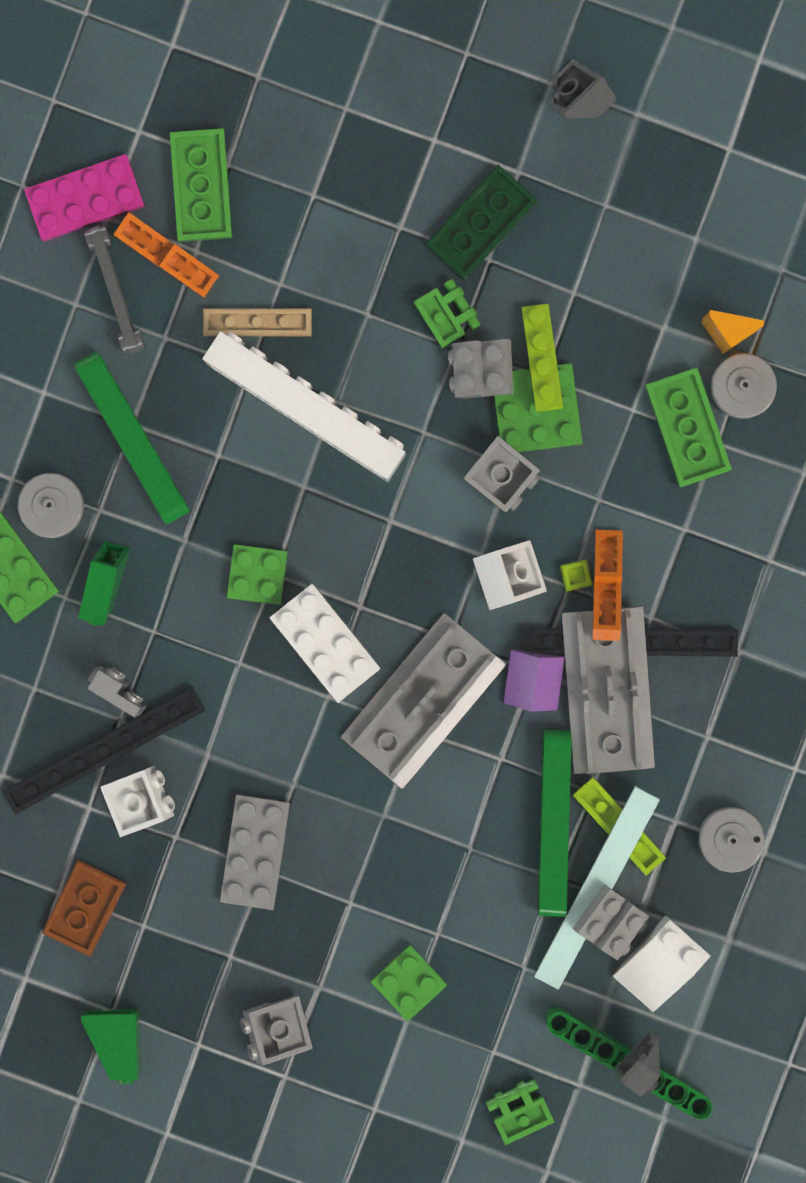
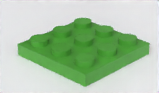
[494,363,583,453]

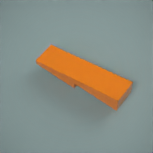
[112,212,219,298]
[592,530,623,641]

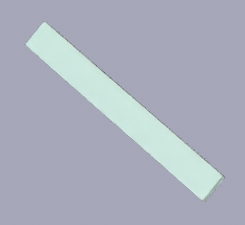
[534,786,660,990]

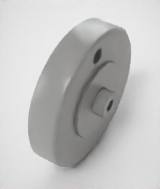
[710,353,777,419]
[18,473,84,538]
[698,806,765,873]

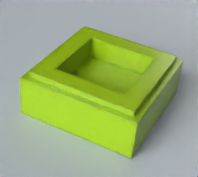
[560,559,593,592]

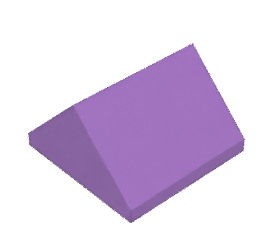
[504,649,565,712]

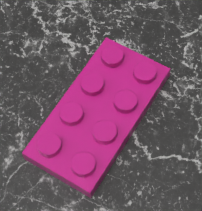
[24,154,145,242]

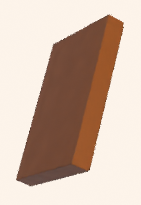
[42,859,127,957]

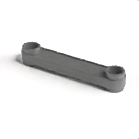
[84,225,145,355]

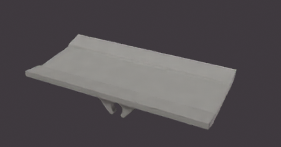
[562,606,655,774]
[341,613,506,789]

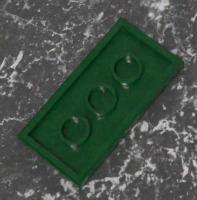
[425,164,538,281]

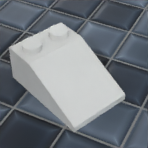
[612,915,710,1012]

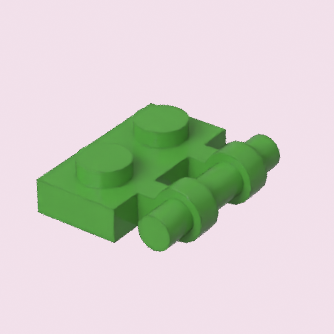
[414,279,481,349]
[486,1078,554,1145]

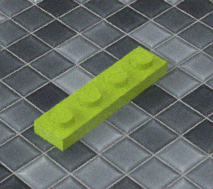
[522,304,563,412]
[573,776,666,876]

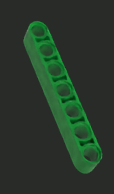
[73,350,190,525]
[538,729,572,917]
[545,1007,713,1120]

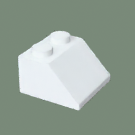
[473,540,547,610]

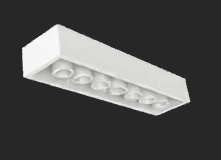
[202,331,405,482]

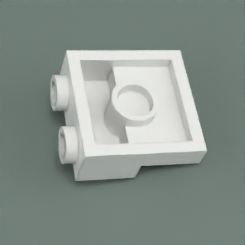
[100,765,175,837]

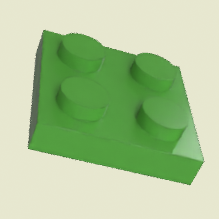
[227,545,288,605]
[371,944,447,1022]

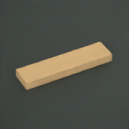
[203,309,312,337]

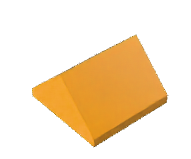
[702,310,764,354]

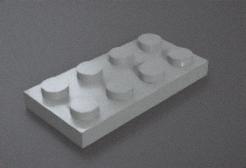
[220,794,290,910]

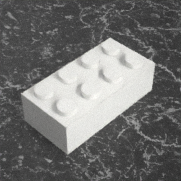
[270,584,381,703]

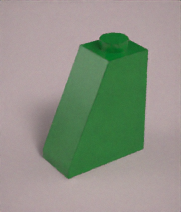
[78,541,131,626]
[81,1009,141,1084]

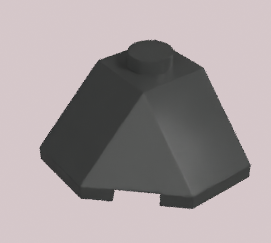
[549,60,617,119]
[614,1029,660,1097]

